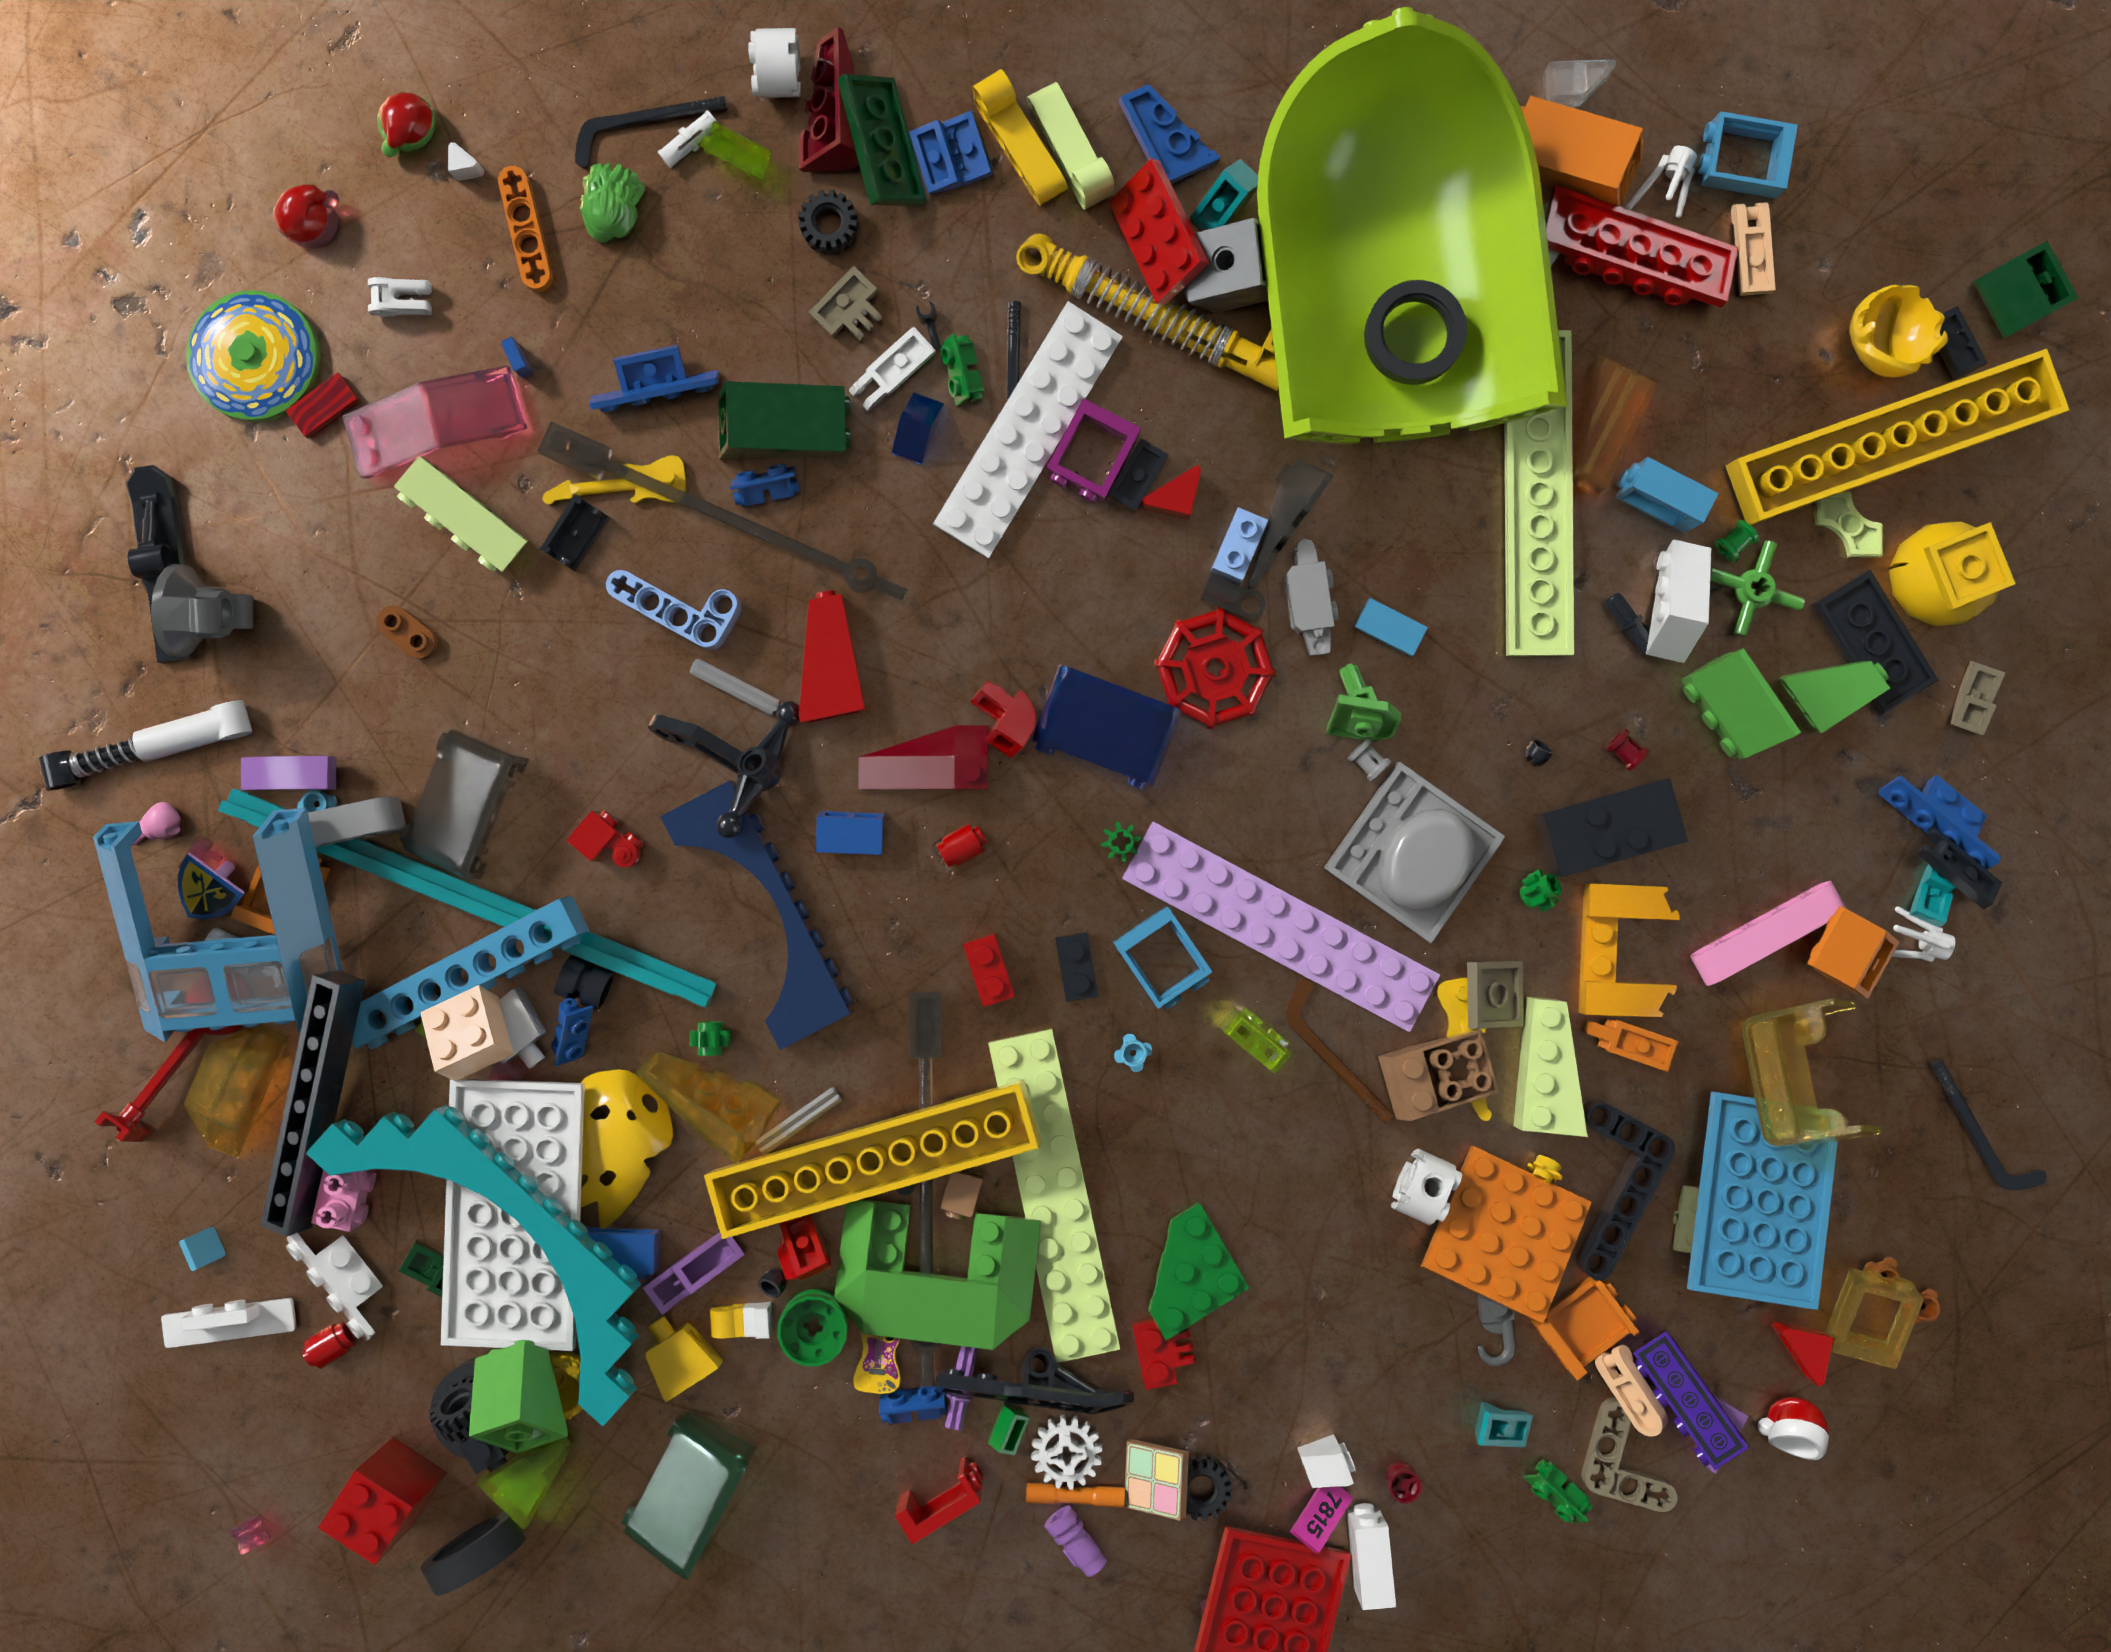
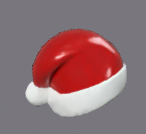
[1757,1397,1829,1460]

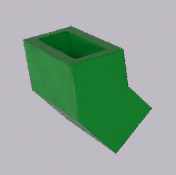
[988,1402,1030,1456]

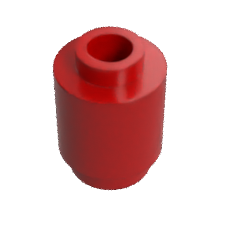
[937,823,987,867]
[302,1322,356,1369]

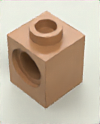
[940,1169,984,1220]

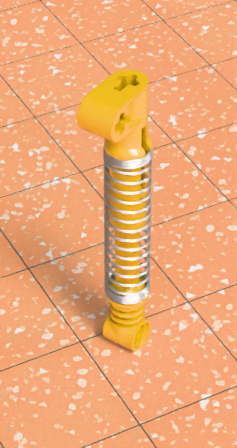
[1016,233,1279,391]

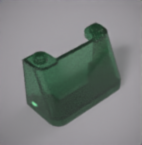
[621,1411,757,1580]

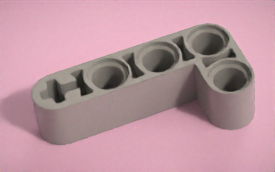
[262,797,407,847]

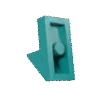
[1475,1402,1533,1447]

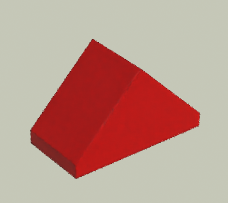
[1141,465,1201,520]
[1772,1321,1833,1387]

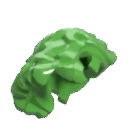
[580,163,645,242]

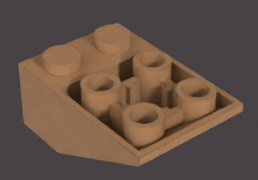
[1378,1029,1499,1121]

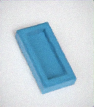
[1354,598,1428,657]

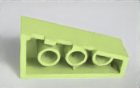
[394,456,528,572]
[1513,996,1588,1137]

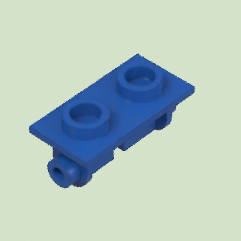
[730,464,800,507]
[551,998,594,1067]
[879,1385,947,1425]

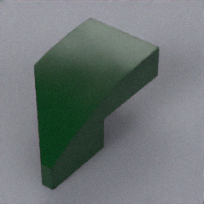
[398,1239,444,1297]

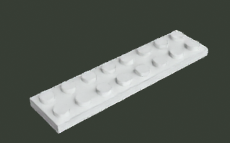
[932,301,1123,559]

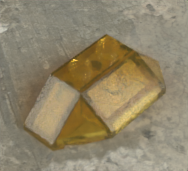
[184,1025,289,1158]

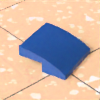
[909,110,995,195]

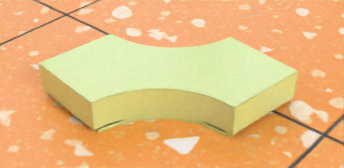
[1815,491,1883,558]

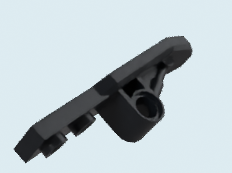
[125,465,194,664]
[934,1348,1134,1415]

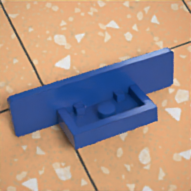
[589,345,720,412]
[1878,775,2001,869]

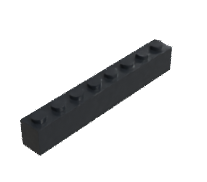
[260,970,365,1237]

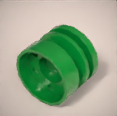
[777,1288,849,1367]

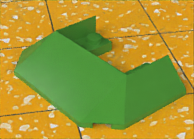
[834,1199,1041,1350]

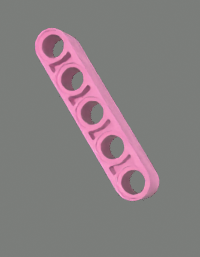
[1690,881,1847,986]

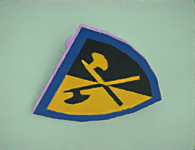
[177,852,245,919]

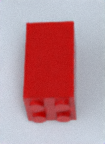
[318,1437,447,1565]

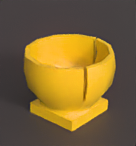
[1889,522,2016,626]

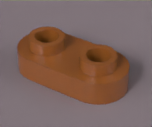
[377,606,438,659]

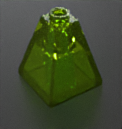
[476,1437,572,1530]

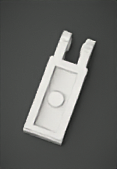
[849,327,936,411]

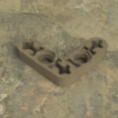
[1581,1398,1678,1512]

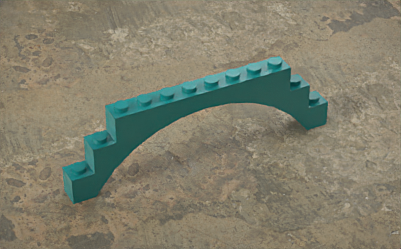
[306,1105,641,1426]

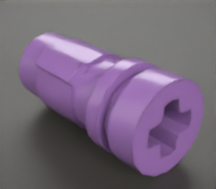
[1044,1505,1107,1577]

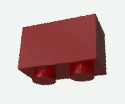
[963,933,1015,1007]

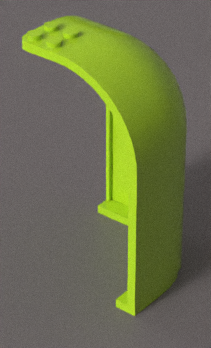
[1257,7,1567,444]

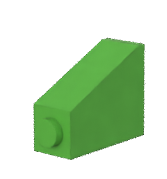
[1778,661,1890,734]

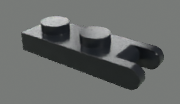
[1918,828,2002,909]

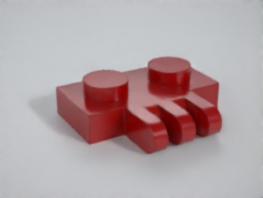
[1132,1319,1196,1390]

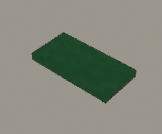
[837,74,927,206]

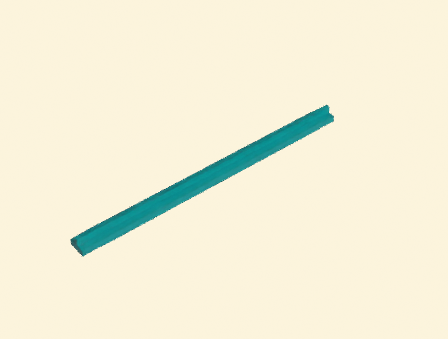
[218,789,717,1008]

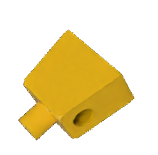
[645,1315,723,1403]

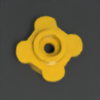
[1527,1155,1563,1184]

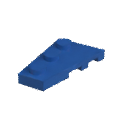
[1118,84,1221,184]

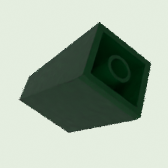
[718,381,851,460]

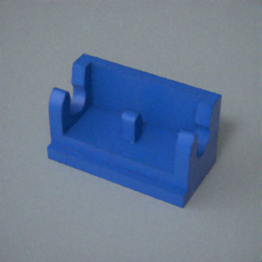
[816,811,885,855]

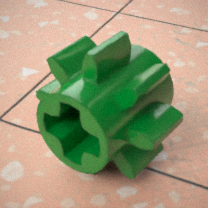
[1100,821,1141,862]
[1520,869,1562,913]
[690,1021,730,1056]

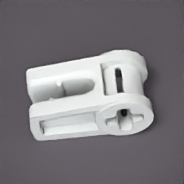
[368,277,432,317]

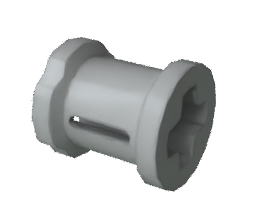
[1347,738,1391,781]

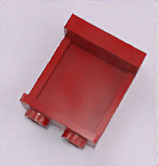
[895,1456,984,1544]

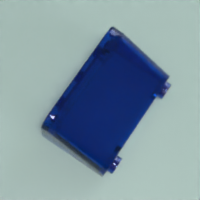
[1031,664,1182,790]

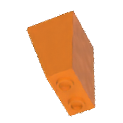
[1521,95,1643,207]

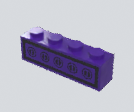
[1633,1331,1750,1470]

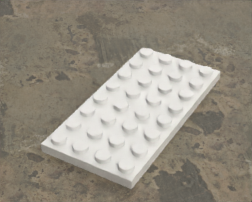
[441,1079,585,1351]

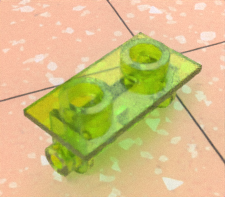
[700,121,772,180]

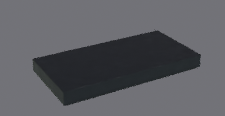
[1812,570,1939,715]

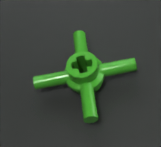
[1710,541,1805,637]

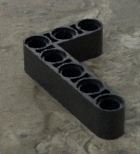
[1577,1100,1676,1280]

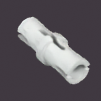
[657,110,720,168]

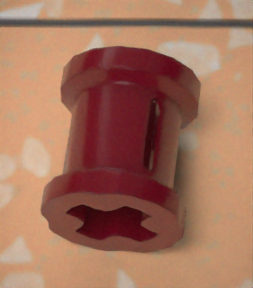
[1605,728,1650,771]

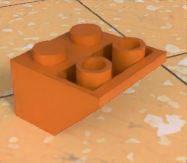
[1807,906,1900,999]

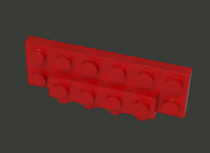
[1545,185,1738,308]

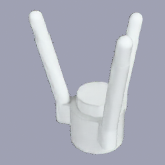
[1625,145,1697,218]
[1892,906,1955,962]

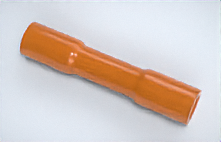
[1026,1483,1125,1508]

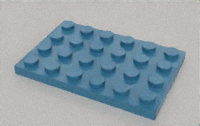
[1687,1092,1841,1310]

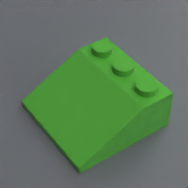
[1681,648,1801,760]

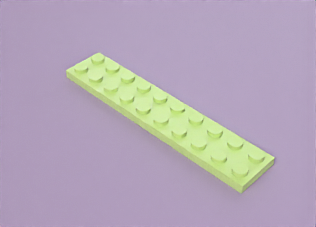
[1504,330,1574,656]
[988,1029,1120,1363]

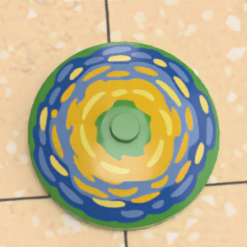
[186,290,321,422]

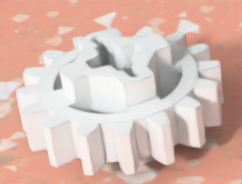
[1031,1414,1102,1489]

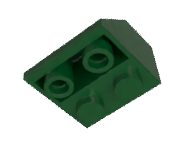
[1973,240,2078,338]

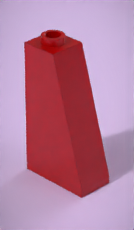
[799,590,867,724]

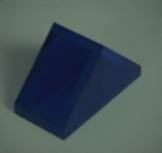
[891,392,944,465]

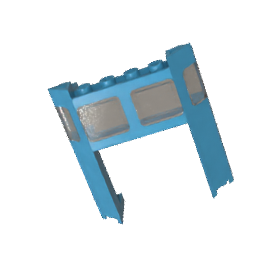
[93,808,343,1043]

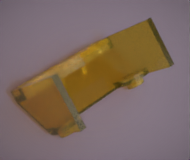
[1742,998,1883,1146]

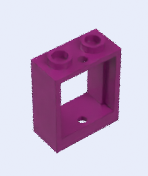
[1047,398,1141,503]

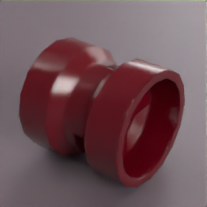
[1384,1461,1422,1504]

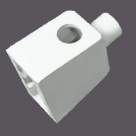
[500,987,546,1070]

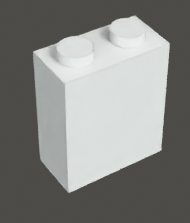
[1346,1503,1396,1610]

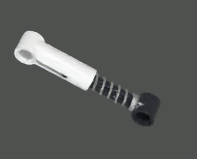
[37,700,253,791]

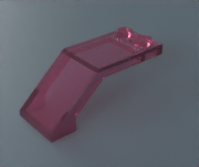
[342,366,528,479]

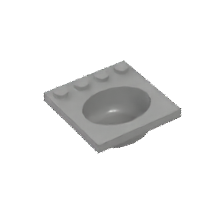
[1323,762,1505,943]

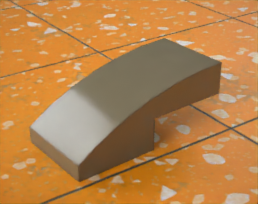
[1951,661,2006,735]

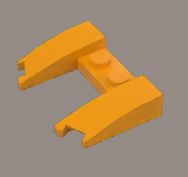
[1579,883,1680,1017]

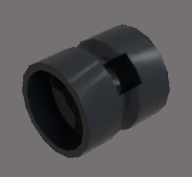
[554,955,615,1011]

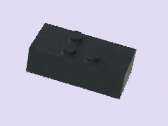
[1535,778,1688,877]

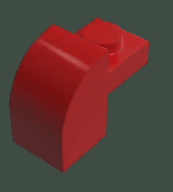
[970,680,1036,758]

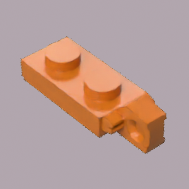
[1583,1018,1679,1072]

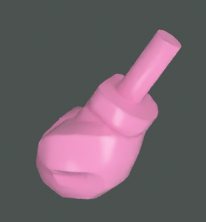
[132,801,181,846]

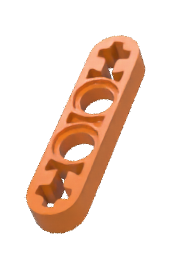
[498,166,553,293]

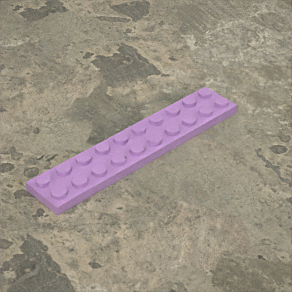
[1122,821,1440,1032]

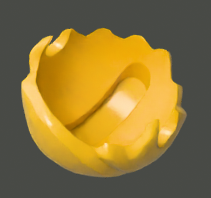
[1849,285,1948,377]

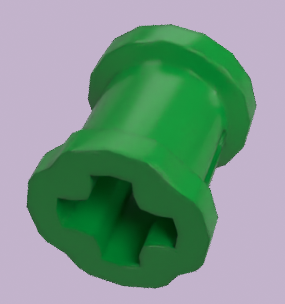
[1714,519,1760,563]

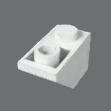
[1297,1434,1356,1488]

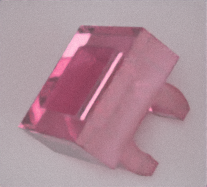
[178,836,224,868]

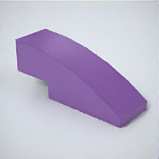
[241,756,336,790]
[641,1232,745,1315]

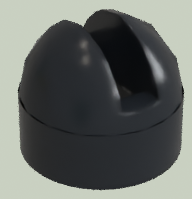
[1524,738,1554,767]
[758,1268,787,1298]

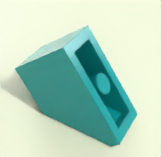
[1190,159,1258,231]

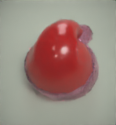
[273,184,340,248]

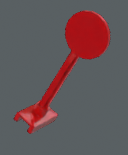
[94,971,254,1142]

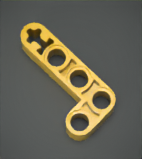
[972,69,1068,206]

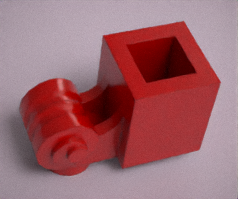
[566,810,644,868]

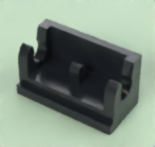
[540,494,610,571]

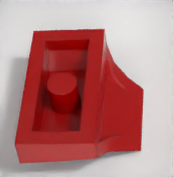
[777,1213,831,1280]

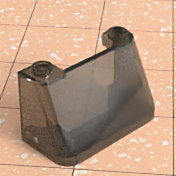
[400,729,529,879]

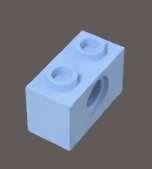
[1210,507,1268,585]

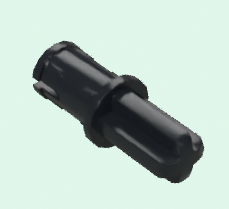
[1604,592,1649,654]

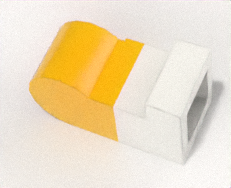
[710,1302,773,1339]

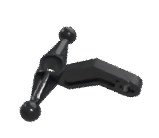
[648,701,800,838]

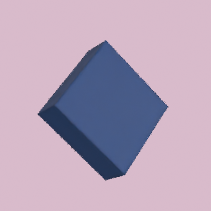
[501,336,533,378]

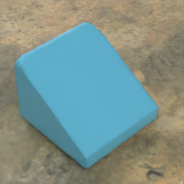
[179,1227,226,1271]

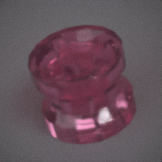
[228,1514,271,1555]

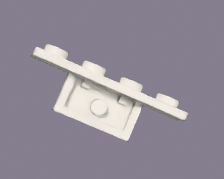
[286,1233,383,1341]
[161,1298,297,1348]

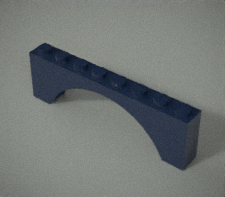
[660,780,855,1050]

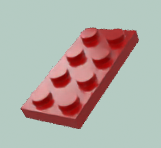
[1109,158,1209,306]

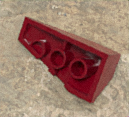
[799,27,859,172]
[858,725,989,790]

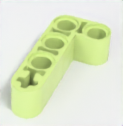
[1026,82,1114,210]

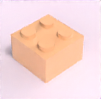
[420,985,514,1081]

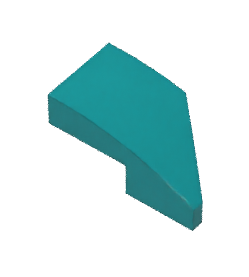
[1909,864,1957,927]

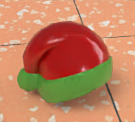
[377,92,436,158]

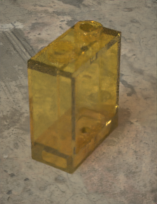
[1825,1268,1924,1369]

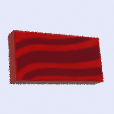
[285,372,360,439]

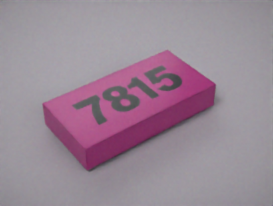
[1290,1487,1354,1553]

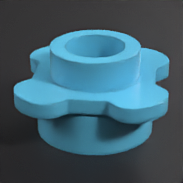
[297,790,337,813]
[1114,1033,1152,1072]

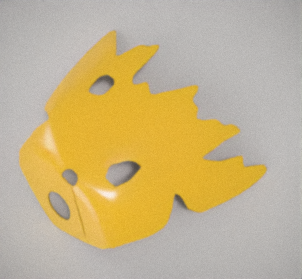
[581,1069,673,1228]

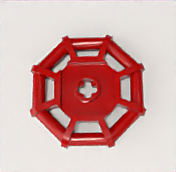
[1154,607,1276,729]

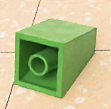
[469,1340,568,1453]

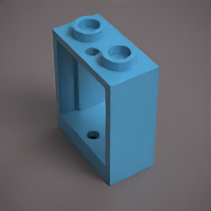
[1698,111,1798,199]
[1615,457,1719,533]
[1113,906,1212,1010]

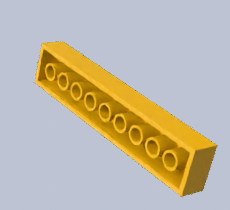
[1726,349,2069,525]
[704,1080,1042,1239]

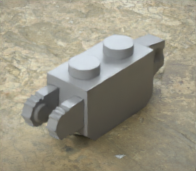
[1283,538,1338,656]

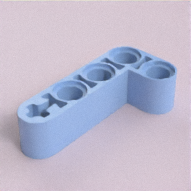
[606,570,742,650]

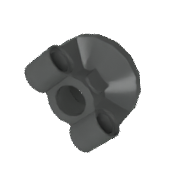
[151,564,253,657]

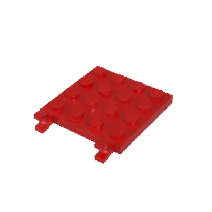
[1194,1526,1351,1652]

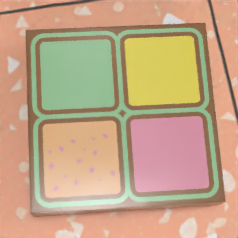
[1124,1439,1189,1521]

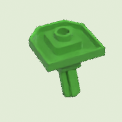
[1326,664,1401,742]

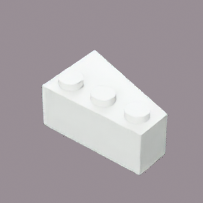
[1646,539,1711,663]

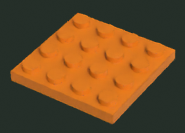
[1420,1146,1592,1324]

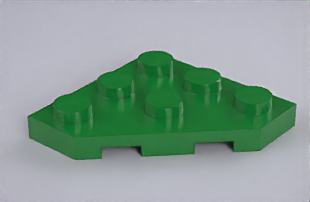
[1148,1202,1249,1340]

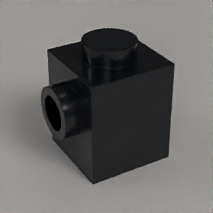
[459,1438,510,1474]

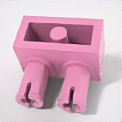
[311,1169,376,1232]

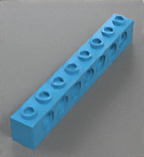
[352,895,589,1050]

